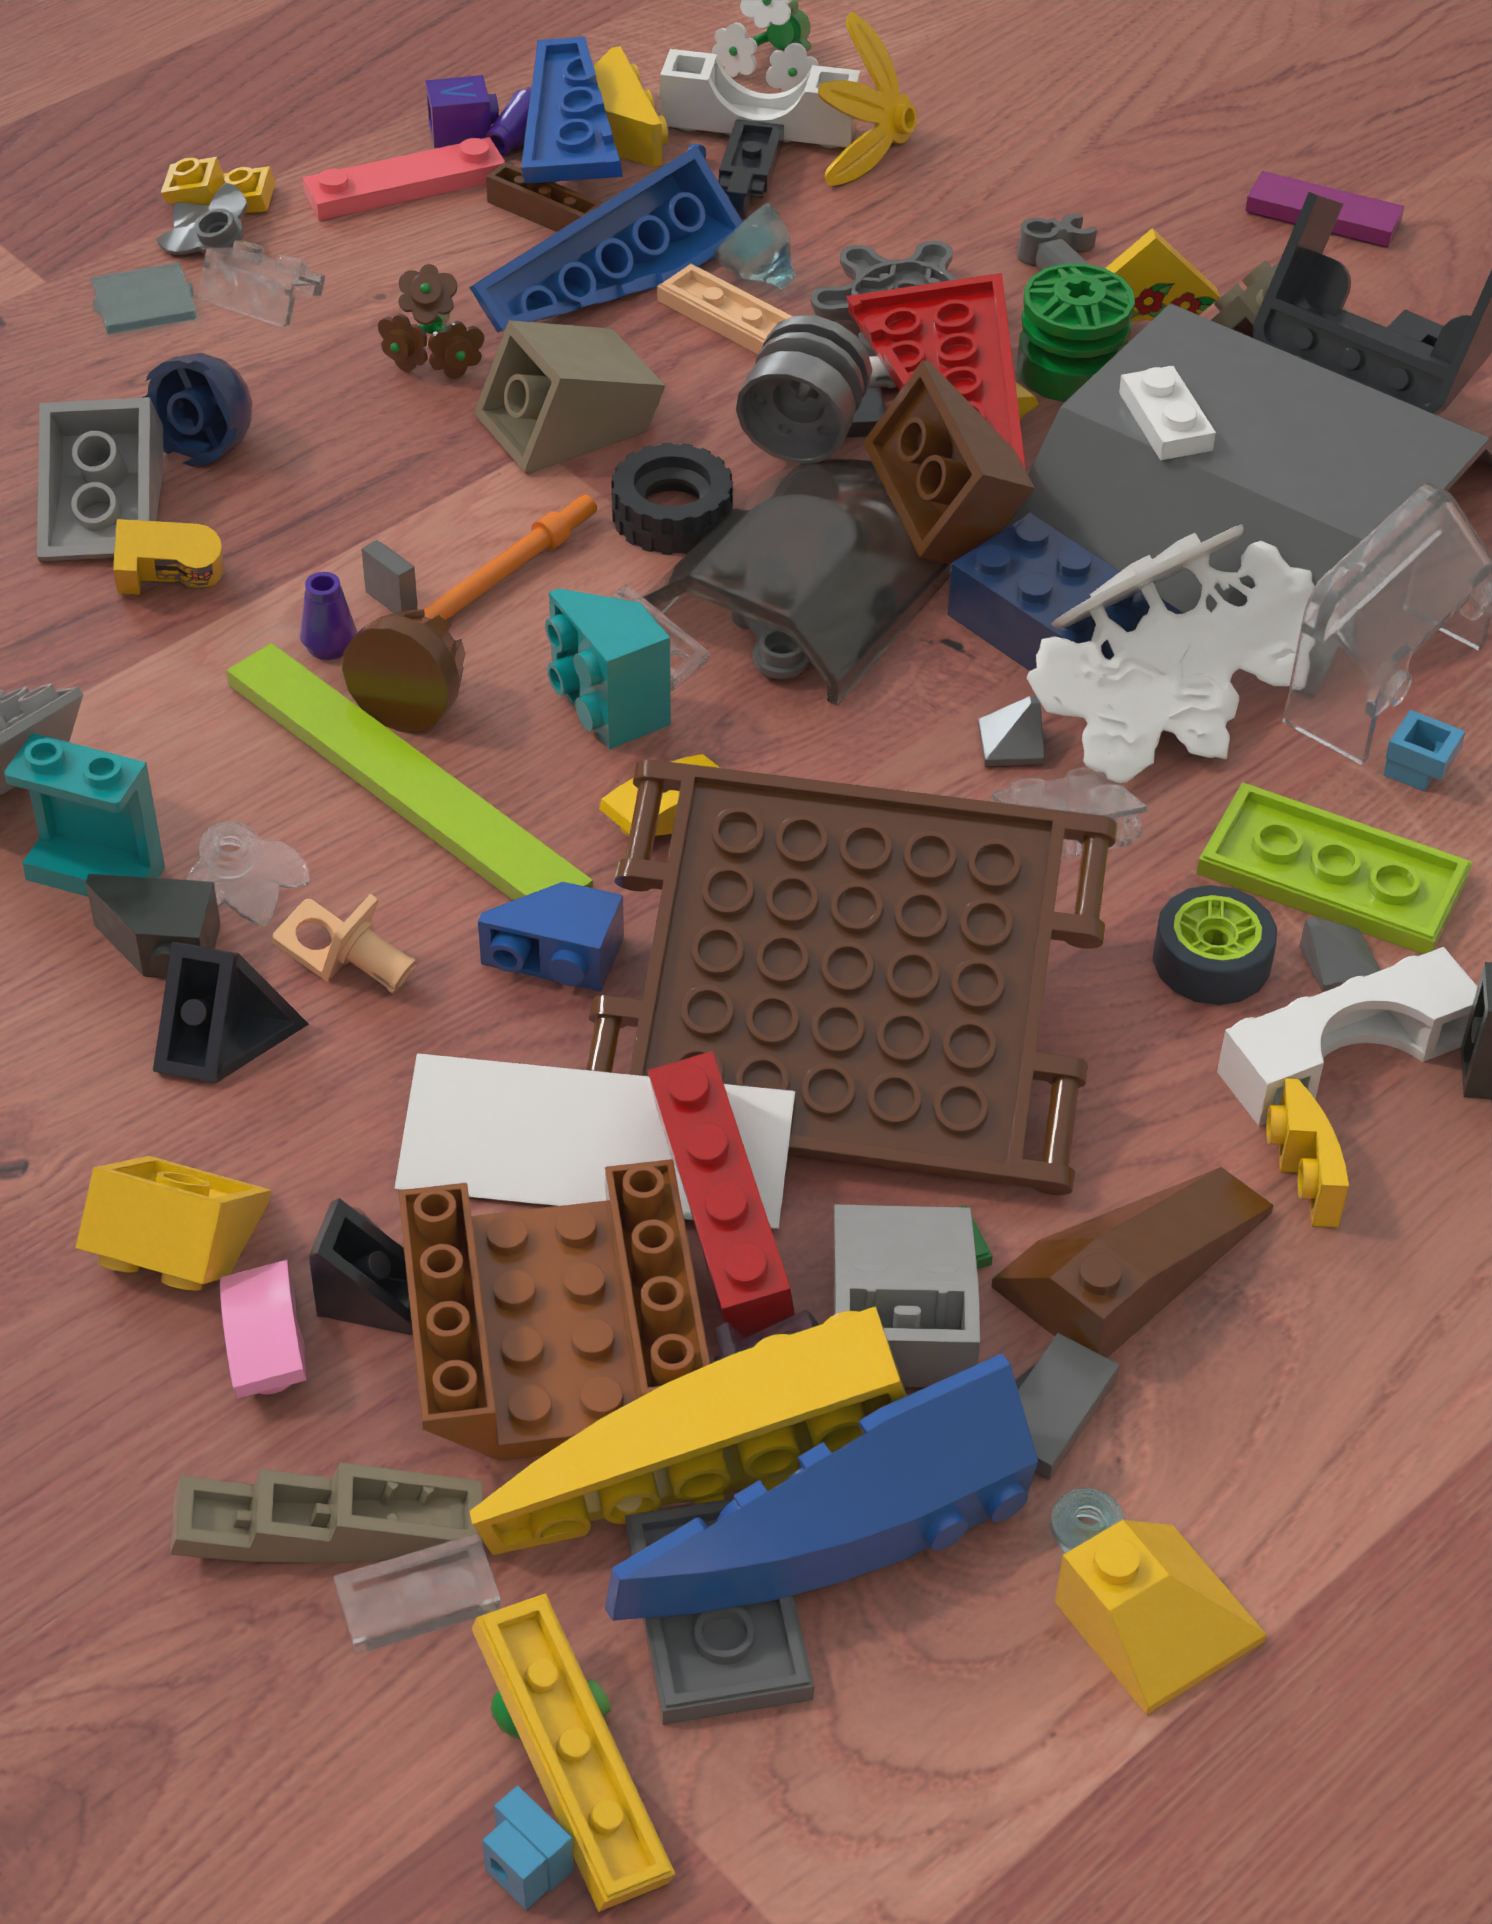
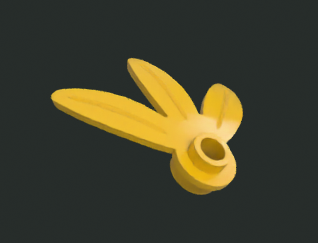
[818,12,917,186]

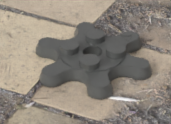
[811,241,961,356]

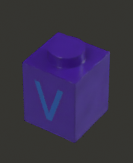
[425,75,499,149]

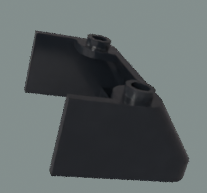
[1253,192,1492,415]

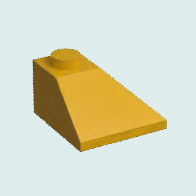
[1055,1520,1267,1715]

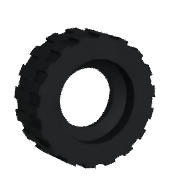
[611,442,733,555]

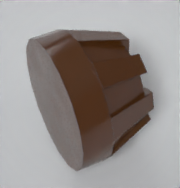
[342,609,466,732]

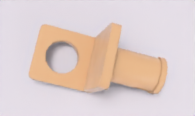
[272,894,417,994]

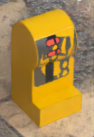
[113,519,224,595]

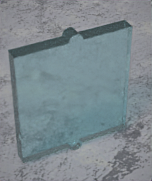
[91,262,197,335]

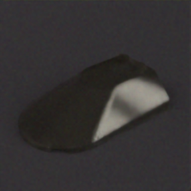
[640,459,951,706]

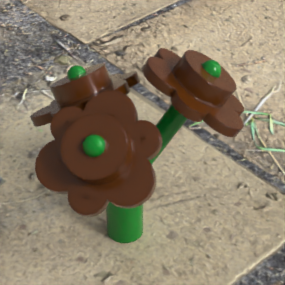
[378,264,485,379]

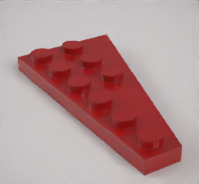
[846,273,1029,497]

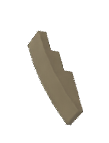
[170,1462,483,1563]

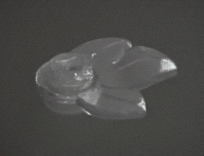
[186,821,310,927]

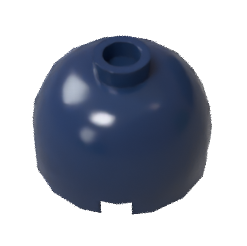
[141,353,253,466]

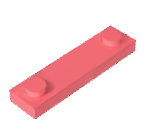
[303,137,505,221]

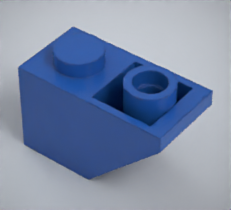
[478,882,624,992]

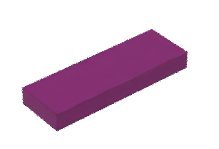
[1245,171,1405,247]

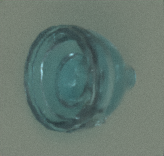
[713,202,796,289]

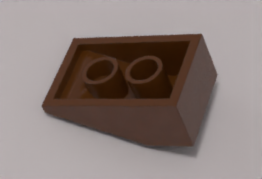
[863,360,1035,565]

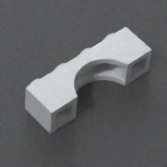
[660,49,860,148]
[1217,947,1478,1126]

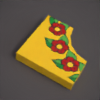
[1106,228,1220,323]

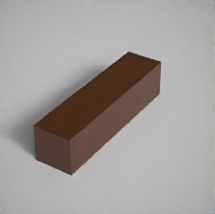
[486,162,603,232]

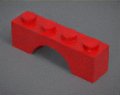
[647,1051,797,1343]

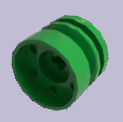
[1017,263,1135,403]

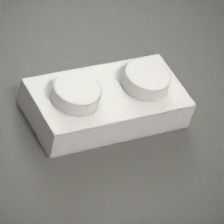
[1119,366,1216,461]

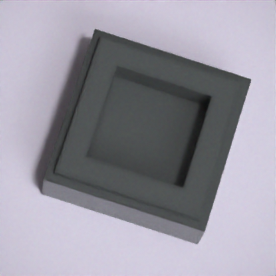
[361,540,418,613]

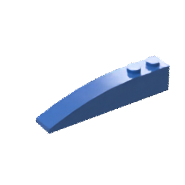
[469,145,749,333]
[605,1354,1039,1621]

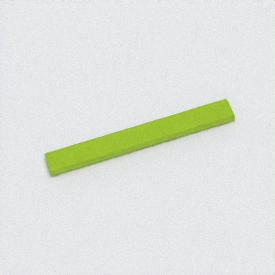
[226,642,593,900]

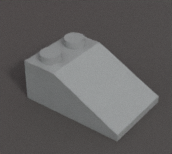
[37,397,163,562]

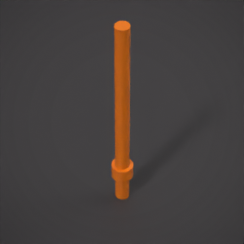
[423,494,597,620]

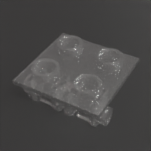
[991,767,1148,859]

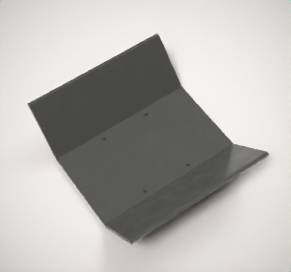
[1002,303,1492,697]

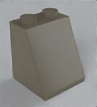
[474,320,666,472]

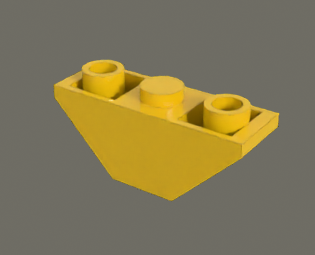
[593,46,668,167]

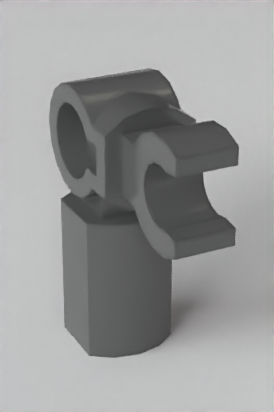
[1016,214,1097,271]

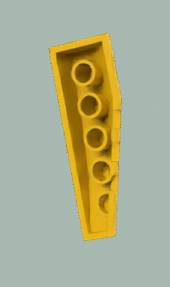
[469,1306,907,1555]

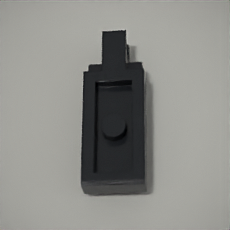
[719,119,784,219]

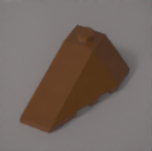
[991,1167,1274,1358]

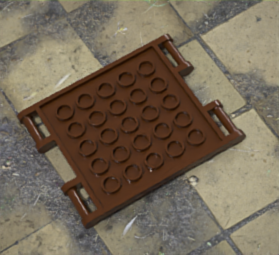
[586,760,1118,1195]

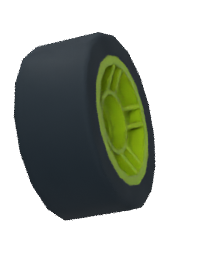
[1153,885,1277,1005]

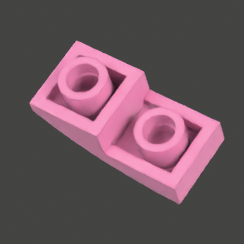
[220,1260,307,1399]

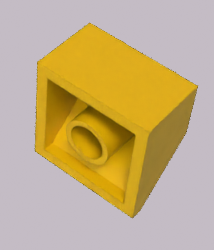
[75,1156,272,1291]

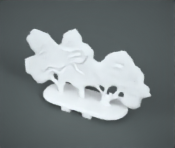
[1027,524,1321,783]

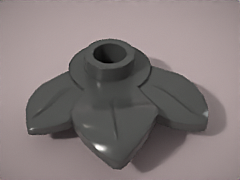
[156,183,248,256]

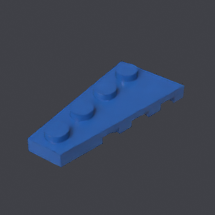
[521,37,623,184]

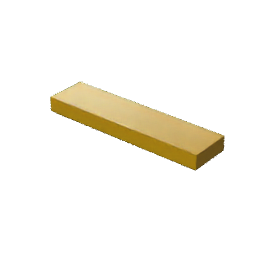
[471,1593,676,1912]

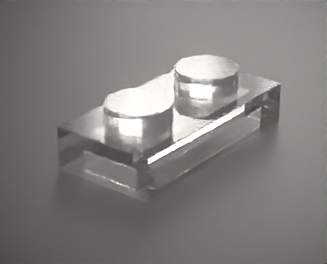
[333,1533,501,1655]

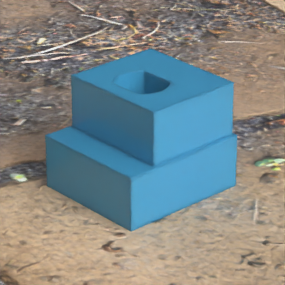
[1383,710,1466,792]
[482,1785,574,1911]

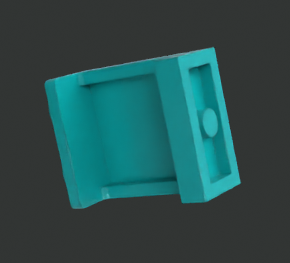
[4,733,165,897]

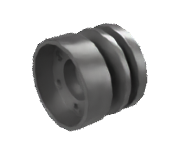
[736,315,872,464]

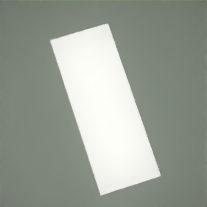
[394,1053,795,1229]

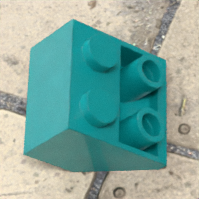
[545,588,671,750]

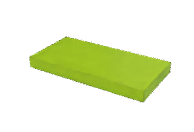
[1196,782,1473,954]

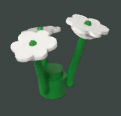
[712,0,819,92]

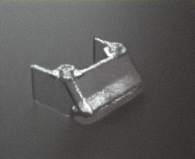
[1282,483,1492,765]

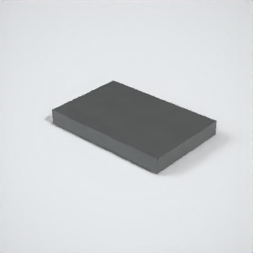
[625,1498,814,1725]

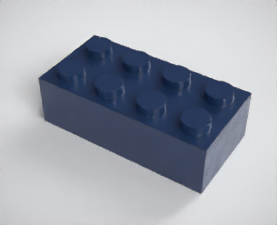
[947,513,1184,671]

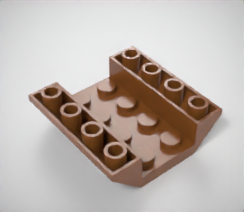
[398,1159,710,1461]

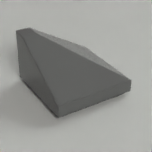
[978,696,1044,766]
[1300,917,1381,992]

